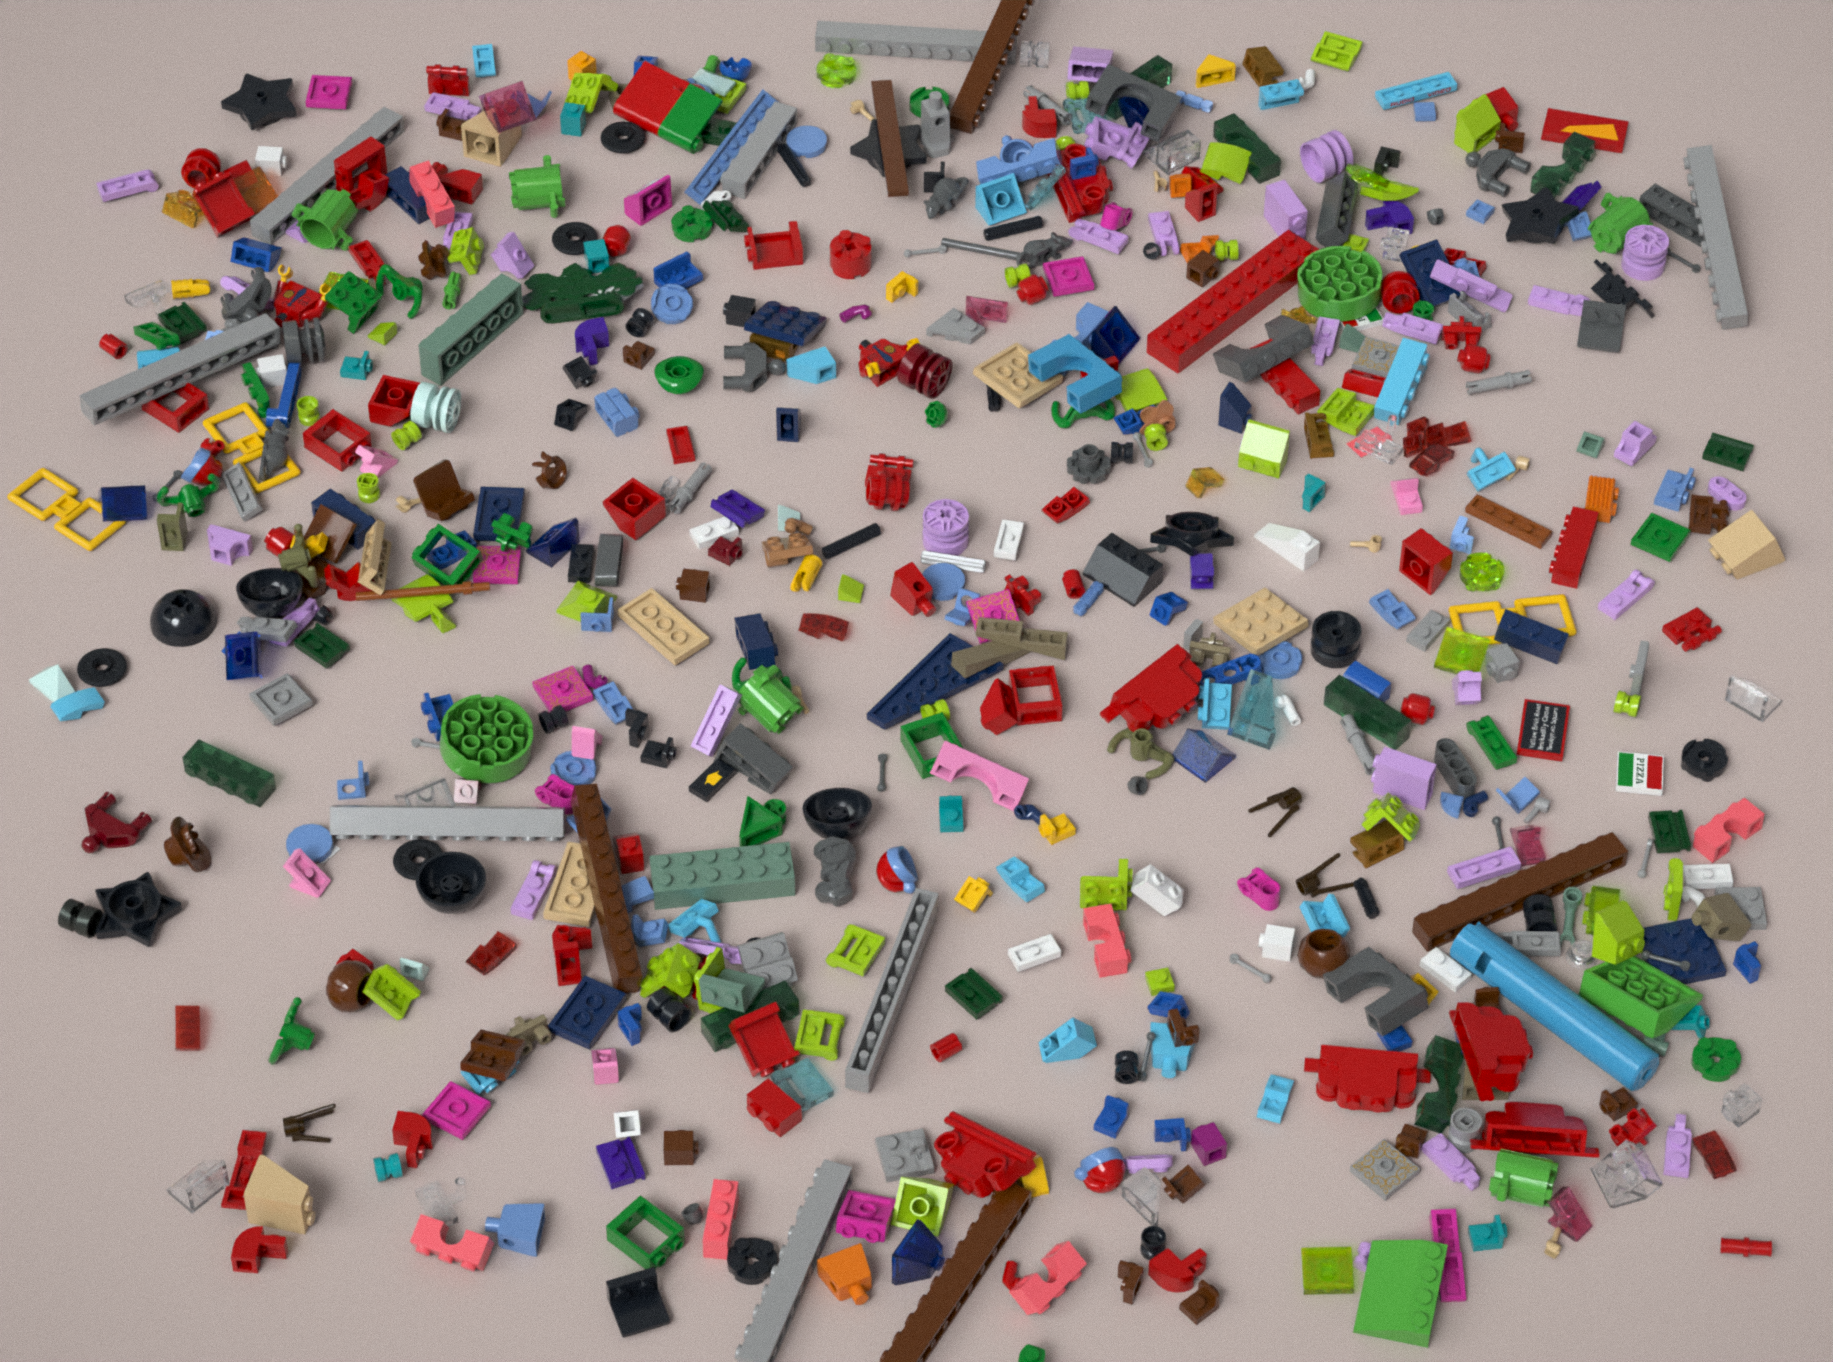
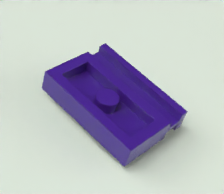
[1562,181,1602,210]
[710,489,765,528]
[596,1136,645,1189]

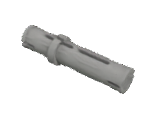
[1023,85,1072,125]
[1466,370,1532,395]
[668,462,712,514]
[1340,714,1376,775]

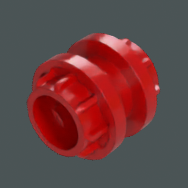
[181,148,221,189]
[1382,271,1419,314]
[866,471,910,511]

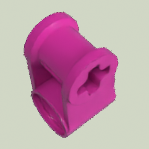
[1100,202,1133,230]
[535,774,574,815]
[1237,867,1280,911]

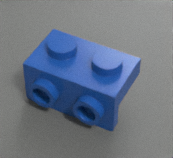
[653,251,703,289]
[420,693,453,742]

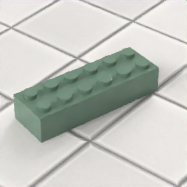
[418,273,524,386]
[649,842,795,910]

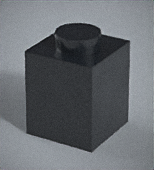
[723,295,756,327]

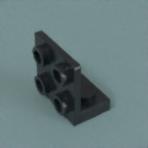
[606,1267,670,1338]

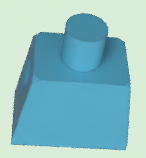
[1150,1022,1195,1078]

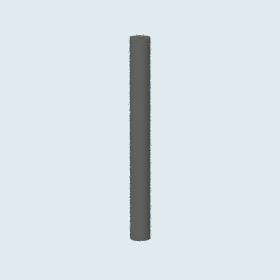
[941,238,1020,260]

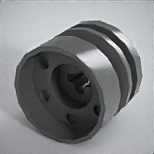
[282,317,326,365]

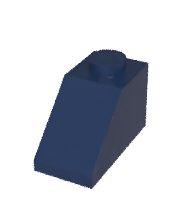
[1218,382,1253,434]
[776,407,801,442]

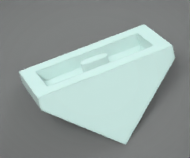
[692,68,735,97]
[29,665,75,702]

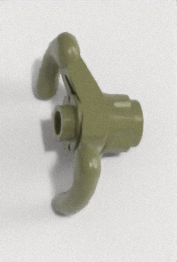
[278,524,318,588]
[1107,728,1174,780]

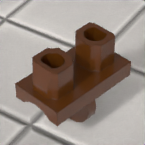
[418,240,449,280]

